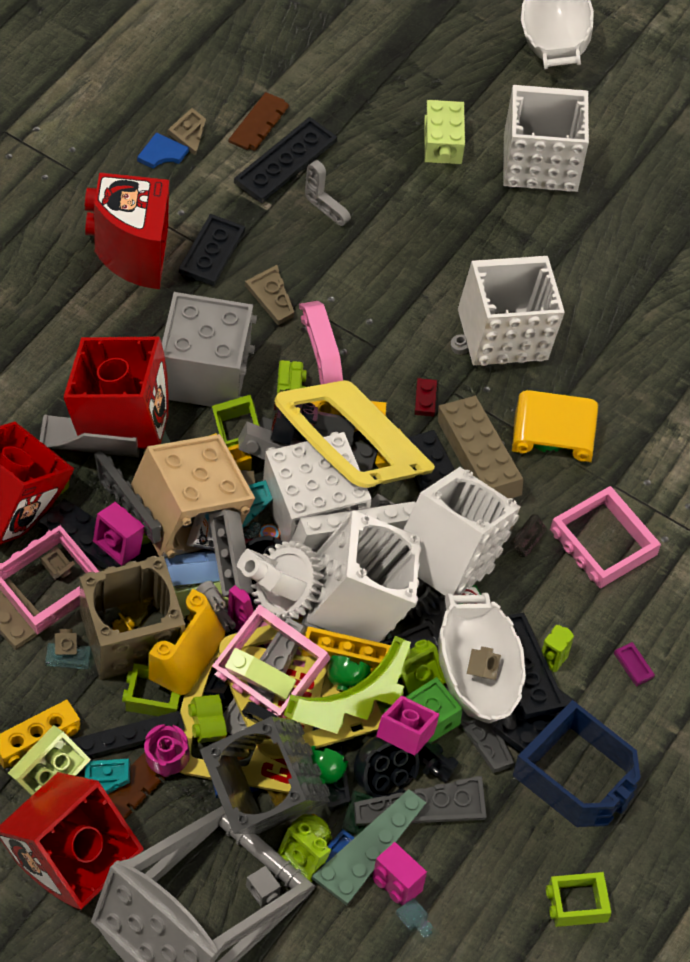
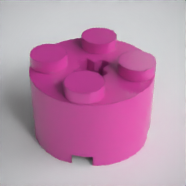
[144,724,190,777]

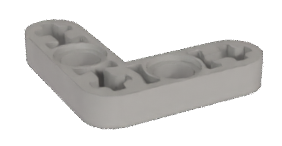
[305,160,351,226]

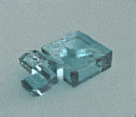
[396,898,433,938]

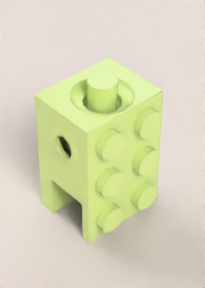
[424,100,465,164]

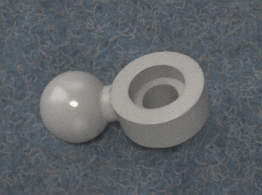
[451,334,469,355]

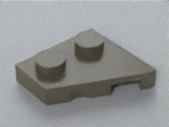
[167,108,206,155]

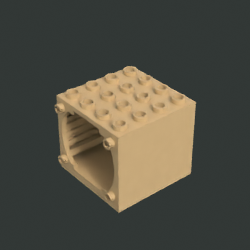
[131,434,255,559]

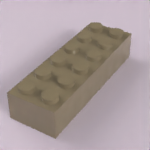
[438,396,523,499]

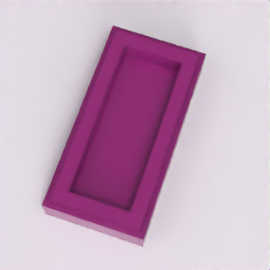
[614,642,655,687]

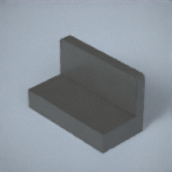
[314,411,355,446]

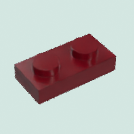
[414,378,437,417]

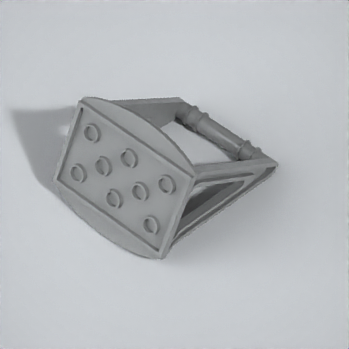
[91,806,315,962]

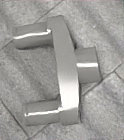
[196,581,236,633]

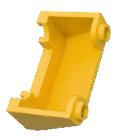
[512,390,598,462]
[149,589,225,695]

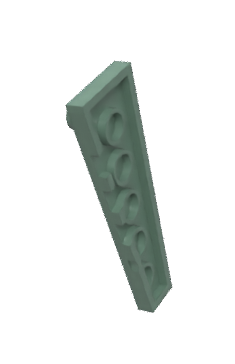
[312,789,426,906]

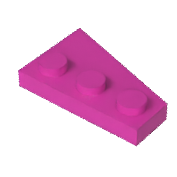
[228,585,261,647]

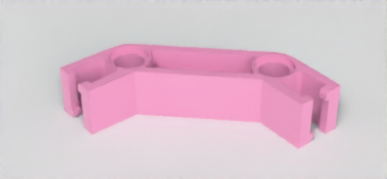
[299,301,343,384]

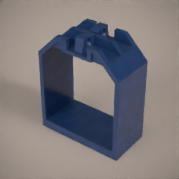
[513,700,640,827]

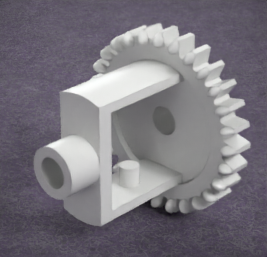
[237,541,324,621]

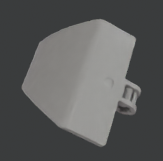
[39,415,141,458]

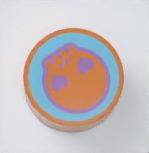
[259,524,280,539]

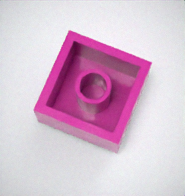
[93,502,145,566]
[376,695,440,755]
[372,842,427,907]

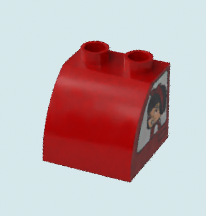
[85,173,170,289]
[63,337,168,449]
[0,421,74,544]
[0,772,144,909]

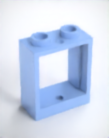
[164,551,220,586]

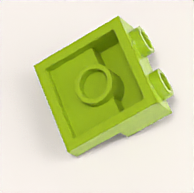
[400,640,446,696]
[277,820,331,882]

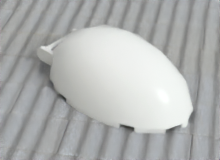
[521,0,594,69]
[438,593,526,724]

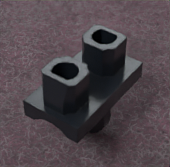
[419,742,459,783]

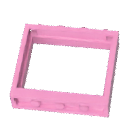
[550,486,661,589]
[0,525,99,635]
[212,604,331,719]

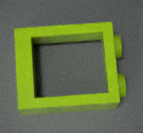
[212,395,260,447]
[122,663,182,716]
[546,872,611,927]

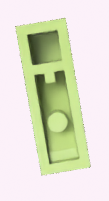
[225,648,297,700]

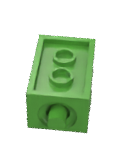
[384,677,463,751]

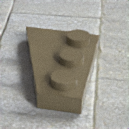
[245,265,294,325]

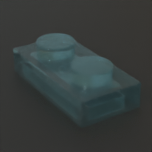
[45,643,91,669]

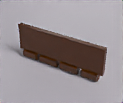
[228,92,289,151]
[108,752,166,820]

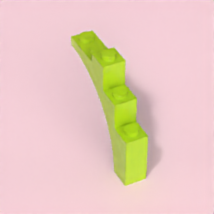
[284,636,411,734]

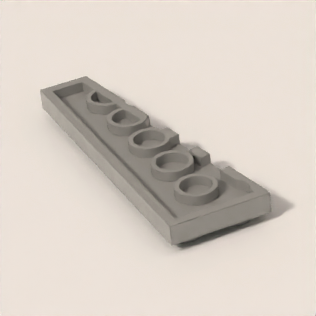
[223,617,307,735]

